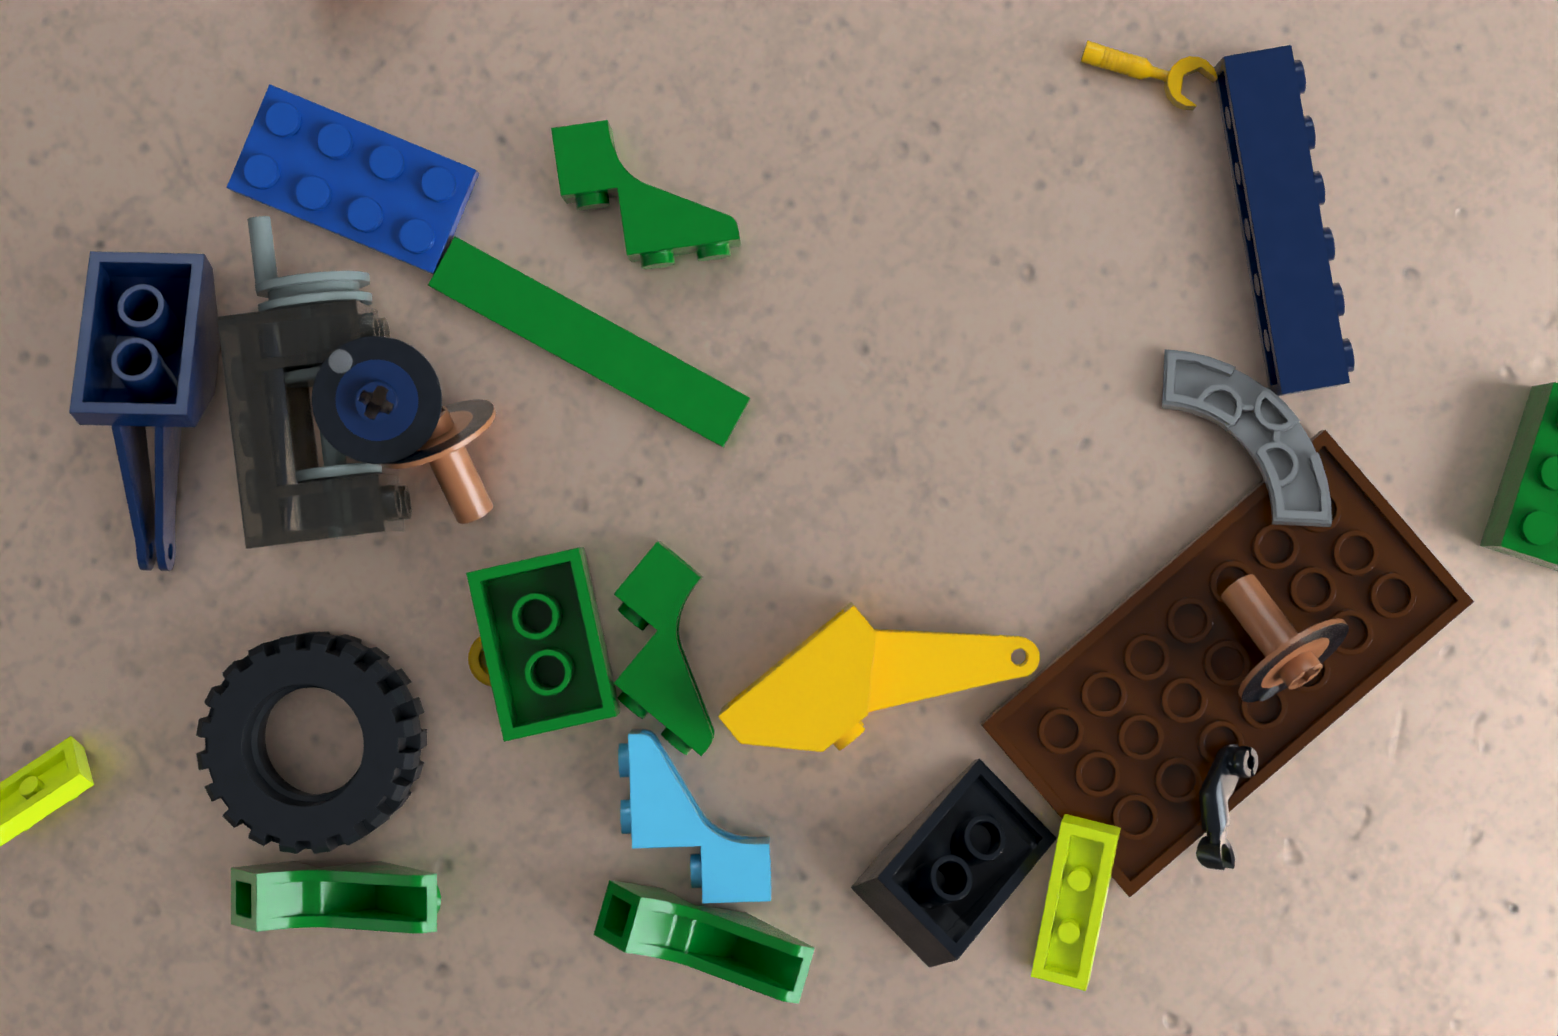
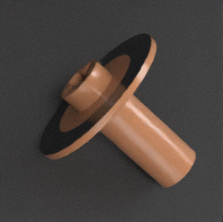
[382,399,496,524]
[1221,574,1349,703]

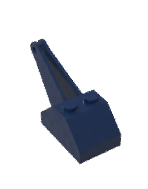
[69,251,220,571]

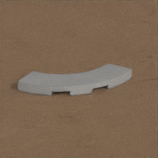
[1162,349,1332,527]

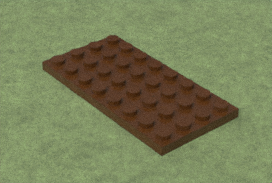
[980,430,1474,897]

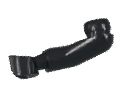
[1196,743,1259,870]

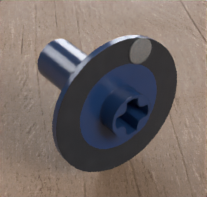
[312,336,442,464]

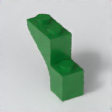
[551,120,741,269]
[614,541,715,756]
[231,861,441,934]
[594,880,815,1004]

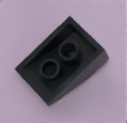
[851,758,1057,968]

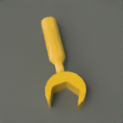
[1081,40,1218,111]

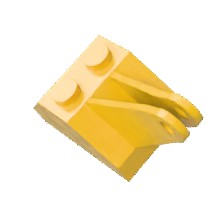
[718,602,1040,752]

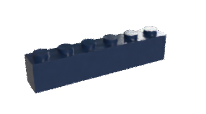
[1214,45,1355,396]

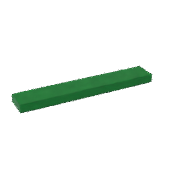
[428,236,750,448]

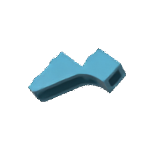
[618,729,772,904]

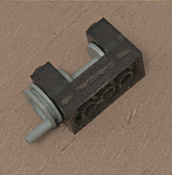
[217,216,412,549]

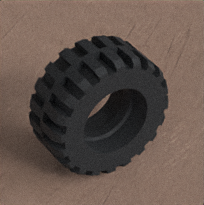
[196,632,427,854]

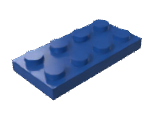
[226,84,479,275]

